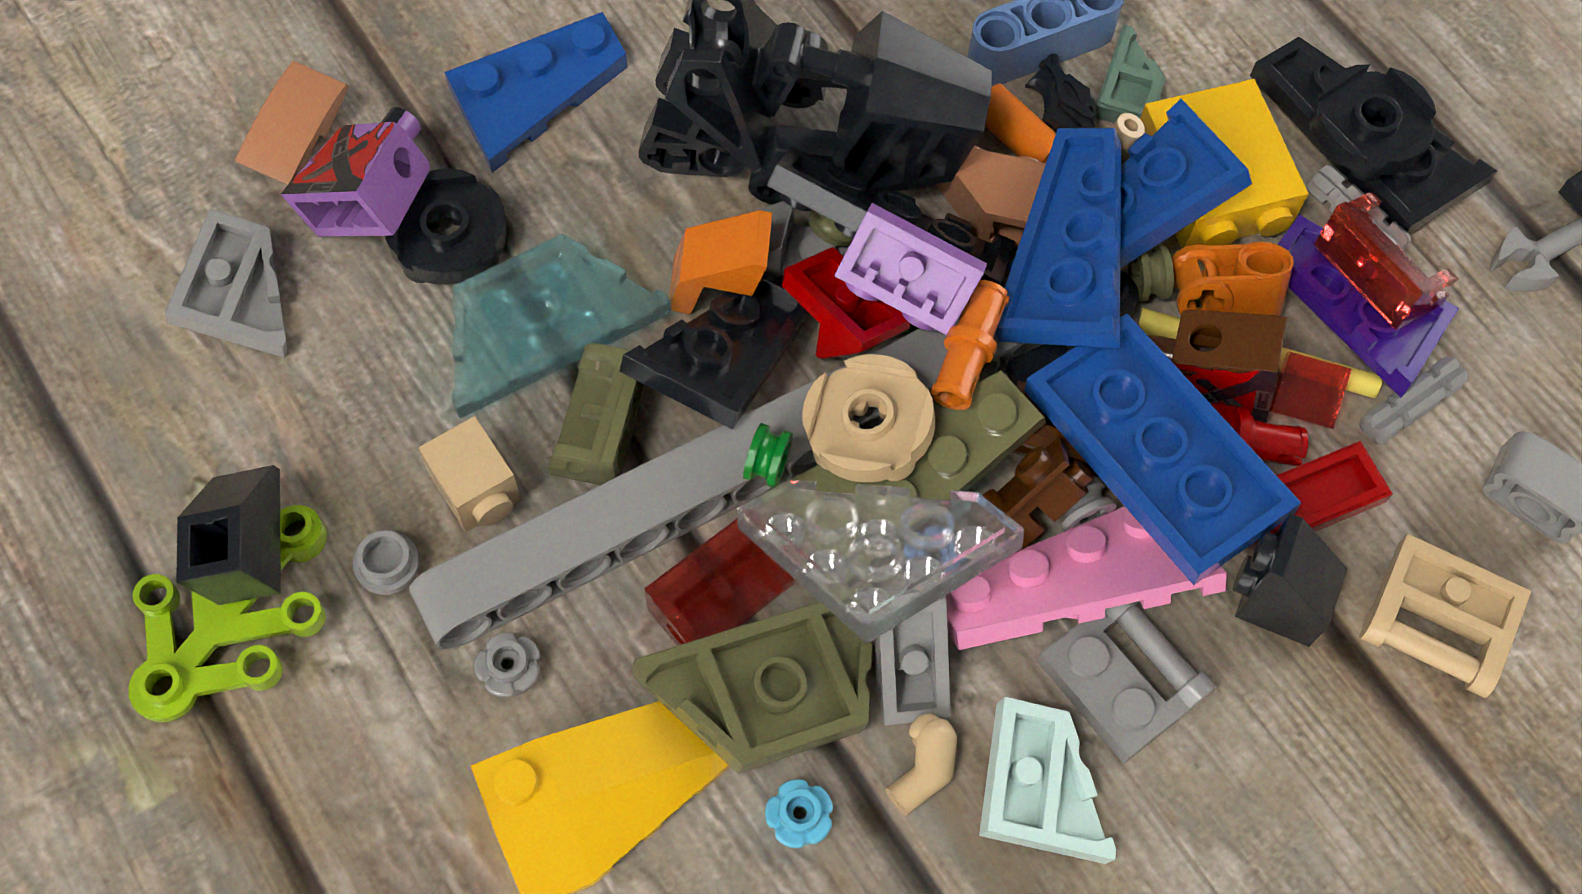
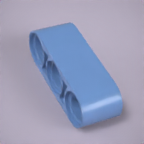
[967,0,1124,86]

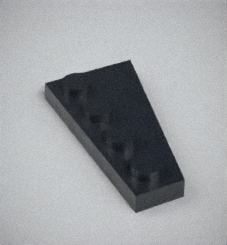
[1250,37,1498,234]
[767,146,1015,285]

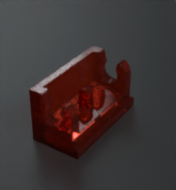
[1314,192,1459,330]
[644,509,794,646]

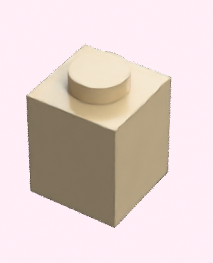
[418,415,521,532]

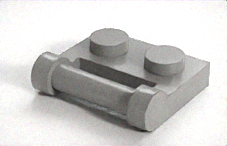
[1037,601,1218,764]

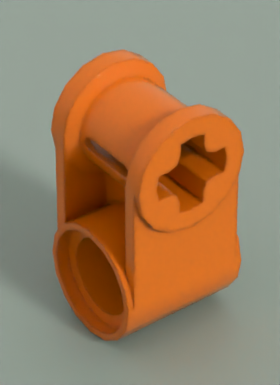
[1171,241,1294,316]

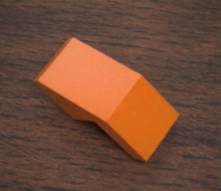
[667,210,772,314]

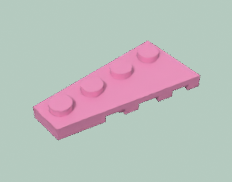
[934,506,1227,650]

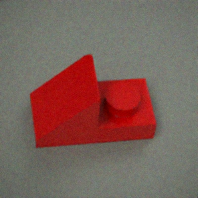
[782,247,910,359]

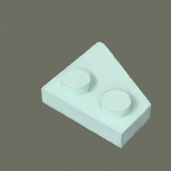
[979,697,1116,864]

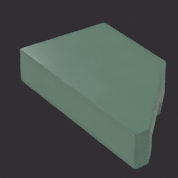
[1095,24,1166,123]

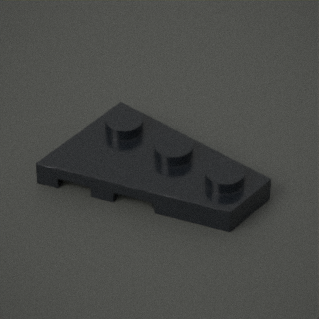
[619,271,810,430]

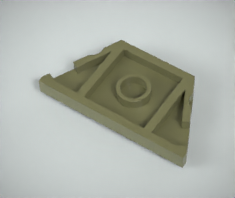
[631,586,875,774]

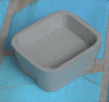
[1482,431,1582,543]

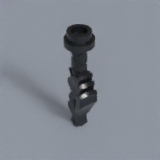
[1025,54,1098,133]

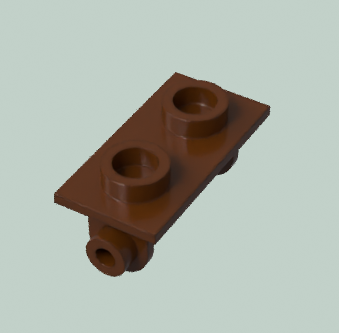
[966,436,1094,561]

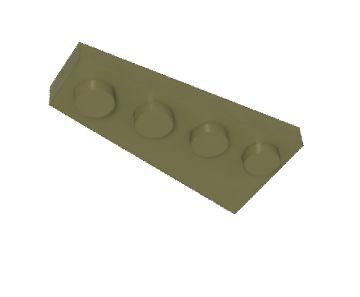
[765,371,1046,592]

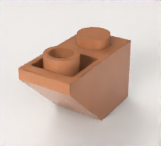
[935,146,1046,251]

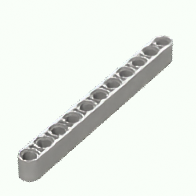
[409,287,1043,650]

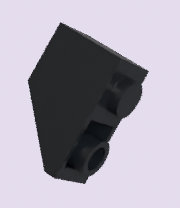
[176,465,281,605]
[1233,513,1348,647]

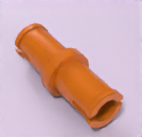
[930,280,1010,410]

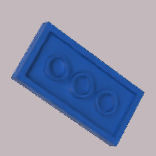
[1024,314,1301,585]

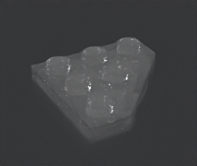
[737,480,1024,644]

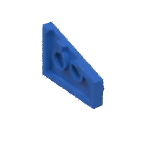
[444,12,627,173]

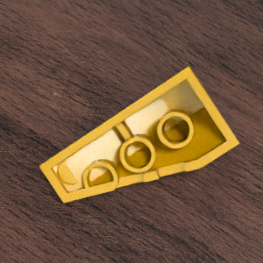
[470,701,730,894]

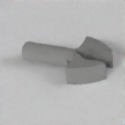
[1490,217,1582,291]

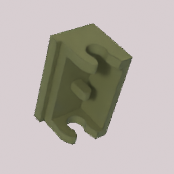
[548,343,646,485]

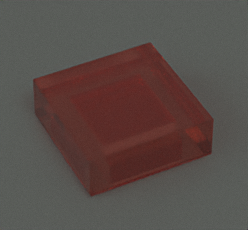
[1269,352,1352,429]

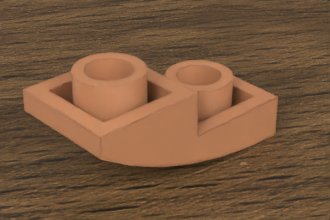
[235,61,349,185]

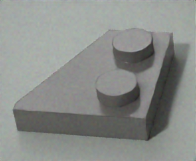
[165,209,288,358]

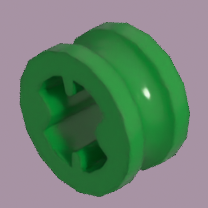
[743,423,793,489]

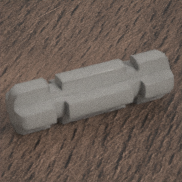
[1307,164,1411,262]
[1359,357,1469,444]

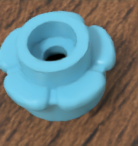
[765,779,833,848]

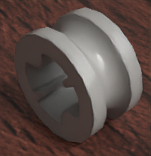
[1061,477,1117,531]

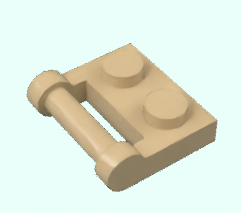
[1359,533,1532,698]

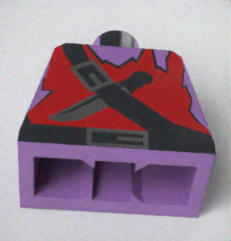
[281,107,430,237]

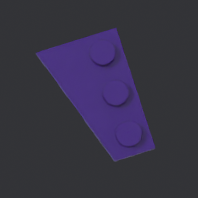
[1277,214,1459,398]

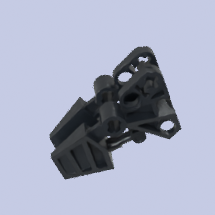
[639,0,992,205]

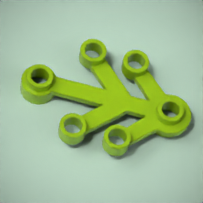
[128,505,327,722]

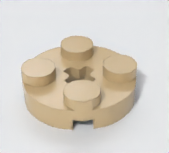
[802,354,935,482]

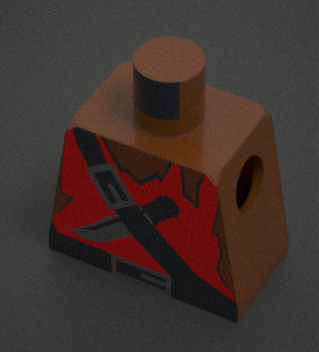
[1147,309,1288,423]

